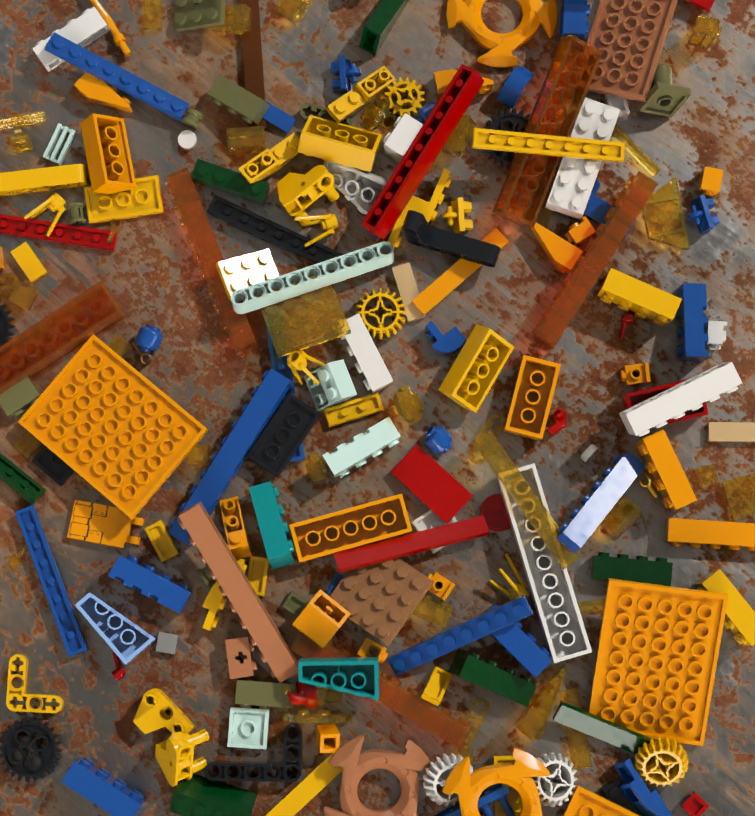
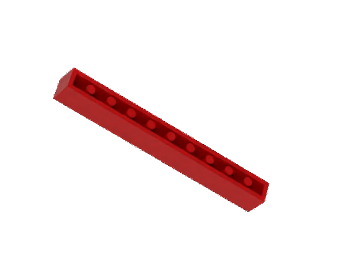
[361,64,484,241]

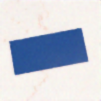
[263,101,297,133]

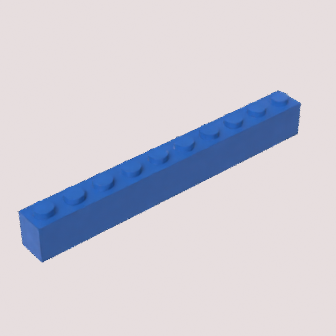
[169,368,293,546]

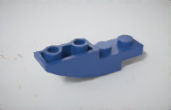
[614,758,673,816]

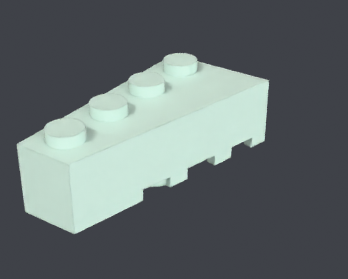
[322,417,401,478]

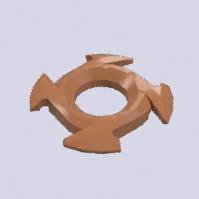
[323,735,431,816]

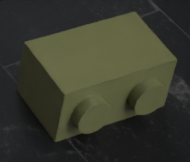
[0,376,41,419]

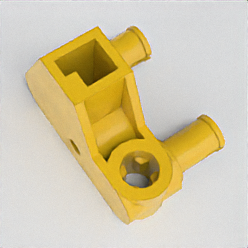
[277,165,340,226]
[133,688,195,734]
[155,729,209,787]

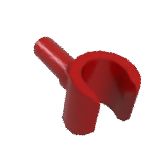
[618,314,633,340]
[112,652,126,680]

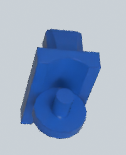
[330,55,362,93]
[687,194,720,233]

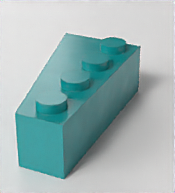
[249,481,295,569]
[298,657,380,701]

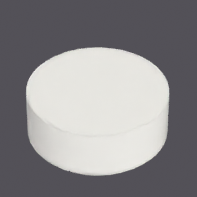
[178,130,197,150]
[580,444,598,463]

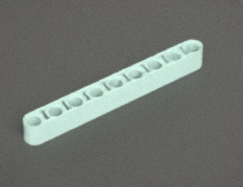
[231,241,395,314]

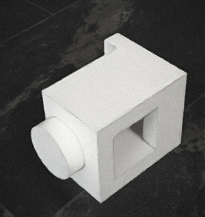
[704,320,728,350]

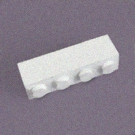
[32,7,110,72]
[337,313,394,393]

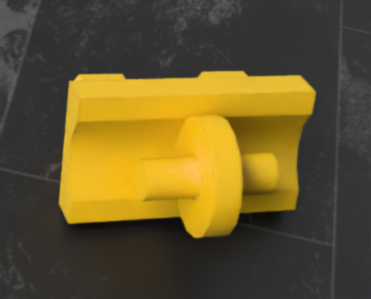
[442,197,473,234]

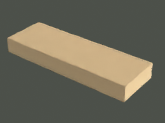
[391,262,426,322]
[707,422,755,442]

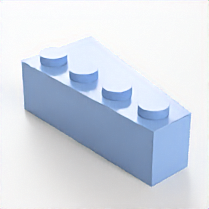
[75,592,156,666]

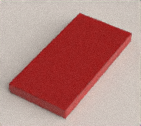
[391,444,473,524]

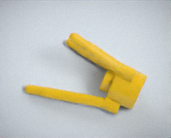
[24,193,66,237]
[294,213,338,247]
[287,350,325,385]
[489,553,529,601]

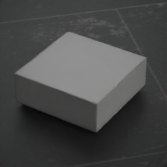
[156,632,179,654]

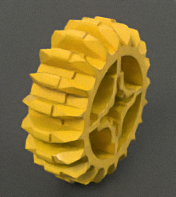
[355,288,406,340]
[634,737,689,788]

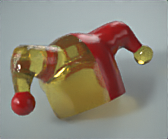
[282,679,343,708]

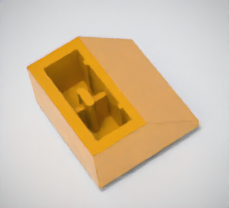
[292,589,351,650]

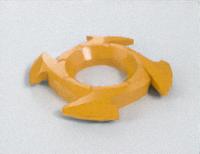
[446,0,557,68]
[442,748,550,816]

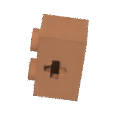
[225,636,258,679]

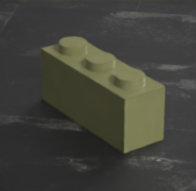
[207,75,270,125]
[235,679,296,711]

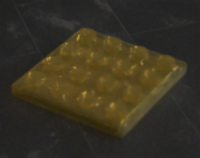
[255,276,351,358]

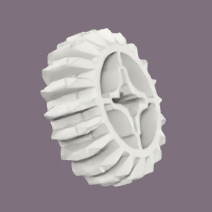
[532,752,578,807]
[423,753,473,807]

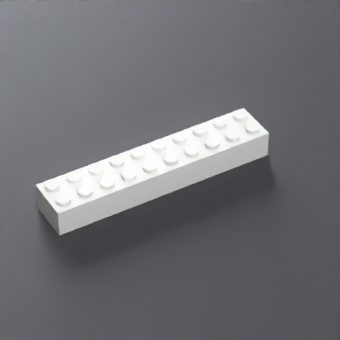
[496,463,592,663]

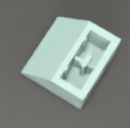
[304,359,357,411]

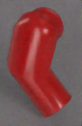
[546,408,566,437]

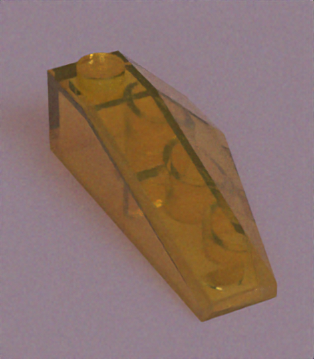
[514,664,568,742]

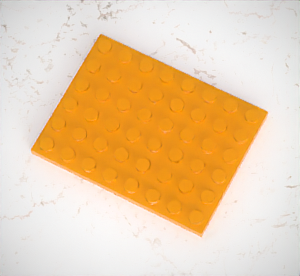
[18,334,208,520]
[588,578,728,746]

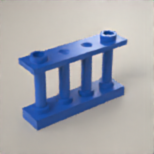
[434,783,515,816]

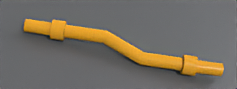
[89,0,131,57]

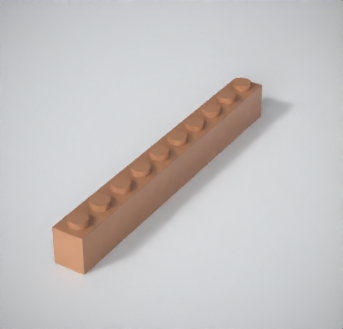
[178,501,298,683]

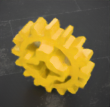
[384,77,425,118]

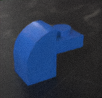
[497,65,534,109]
[425,321,467,355]

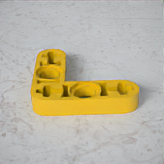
[6,654,64,713]

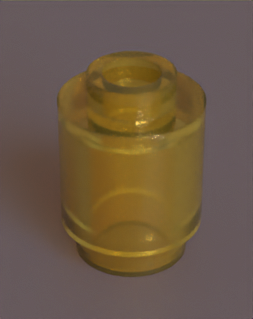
[304,453,327,482]

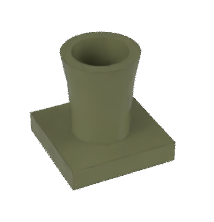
[638,64,691,118]

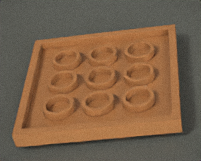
[330,542,434,646]

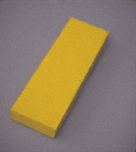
[324,392,384,428]

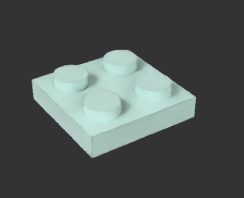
[227,707,270,750]

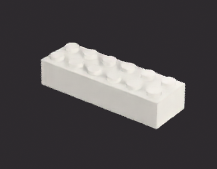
[545,97,621,220]
[619,362,742,437]

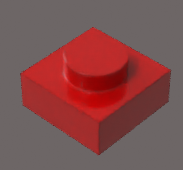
[680,791,709,816]

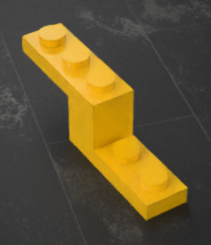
[387,168,453,248]

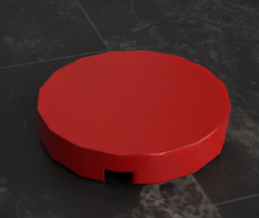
[480,494,511,532]

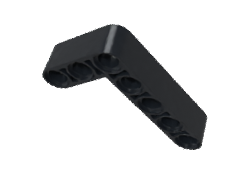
[402,210,501,267]
[204,723,303,782]

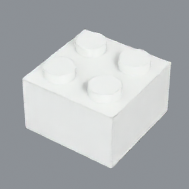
[383,113,424,163]

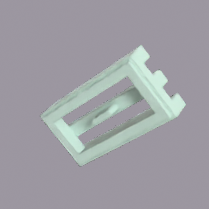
[43,123,77,166]

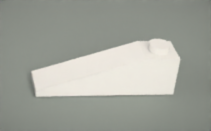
[323,161,389,215]

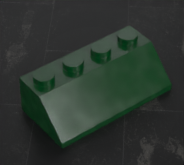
[169,773,257,816]

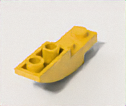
[326,66,396,124]
[238,133,300,184]
[202,559,248,631]

